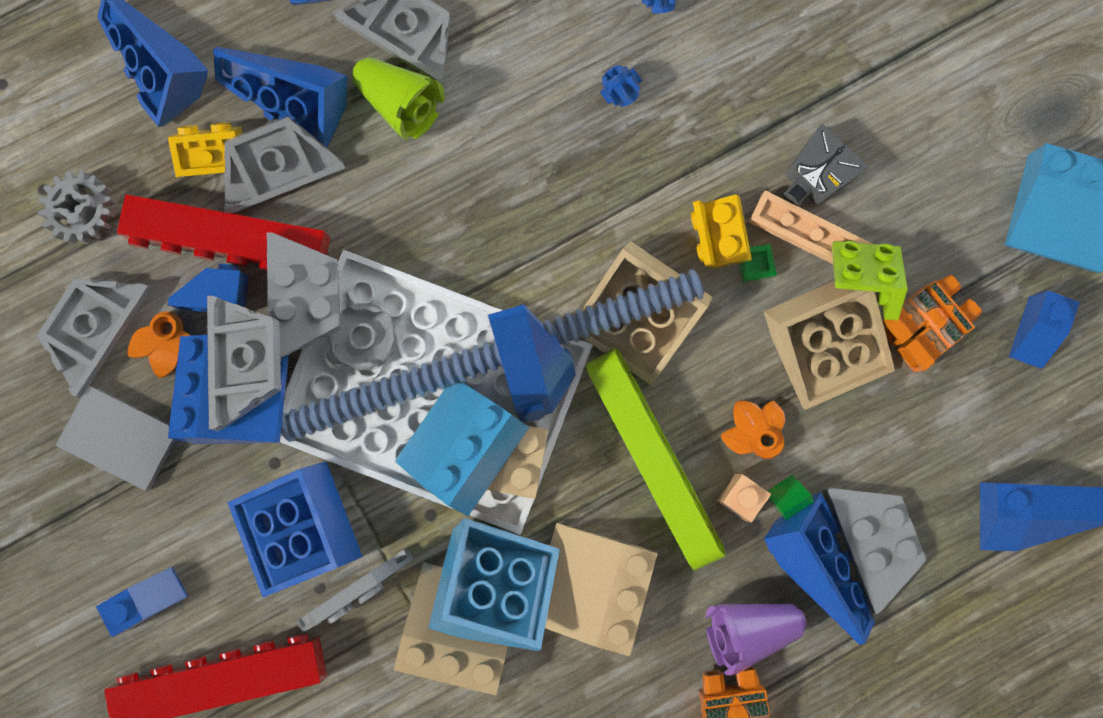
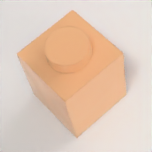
[716,474,771,523]

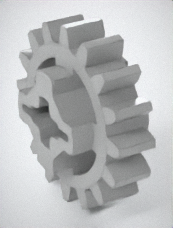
[38,171,116,244]

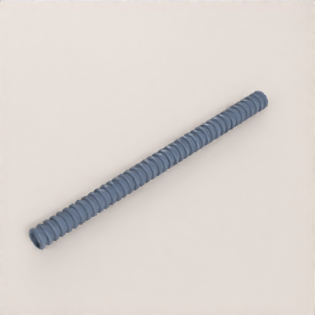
[281,269,704,442]

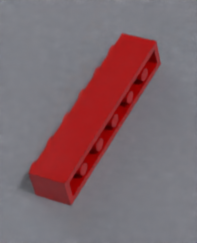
[117,194,331,271]
[104,633,327,718]

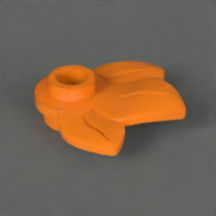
[128,311,191,378]
[721,401,785,459]

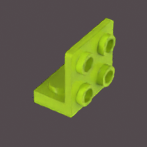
[832,241,908,320]

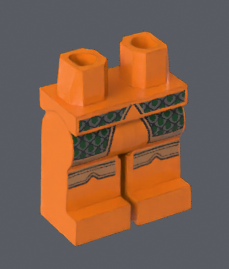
[882,275,982,373]
[698,666,770,718]

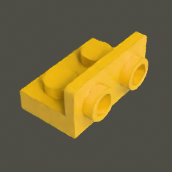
[168,122,242,177]
[691,194,752,269]

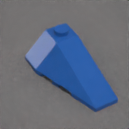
[97,0,208,127]
[213,47,347,148]
[488,304,576,422]
[980,482,1103,551]
[764,493,875,645]

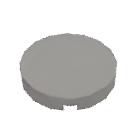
[328,303,397,371]

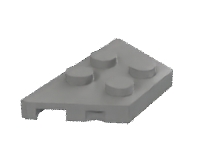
[334,0,451,84]
[224,116,345,214]
[267,233,341,362]
[36,278,152,398]
[207,295,281,431]
[824,488,927,614]
[296,548,414,633]

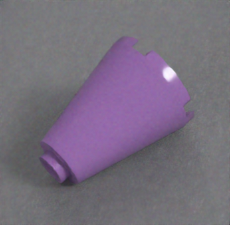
[706,604,807,675]

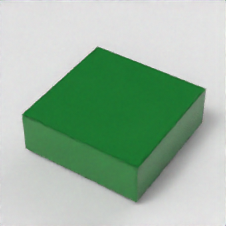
[739,244,777,283]
[767,474,814,520]

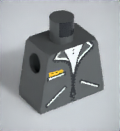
[784,123,868,207]

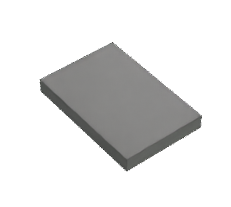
[55,385,176,491]

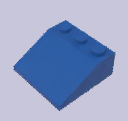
[168,335,289,444]
[227,462,363,597]

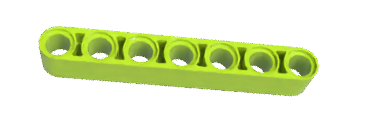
[586,348,726,571]

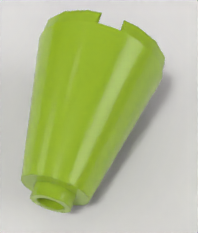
[352,57,445,141]

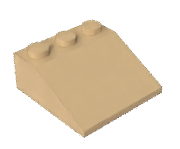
[581,241,713,385]
[764,281,895,410]
[545,523,658,656]
[393,562,508,695]

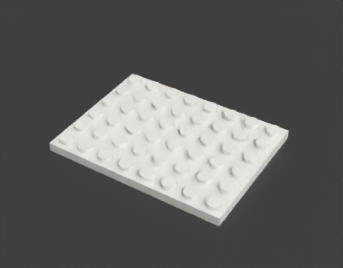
[280,250,593,535]

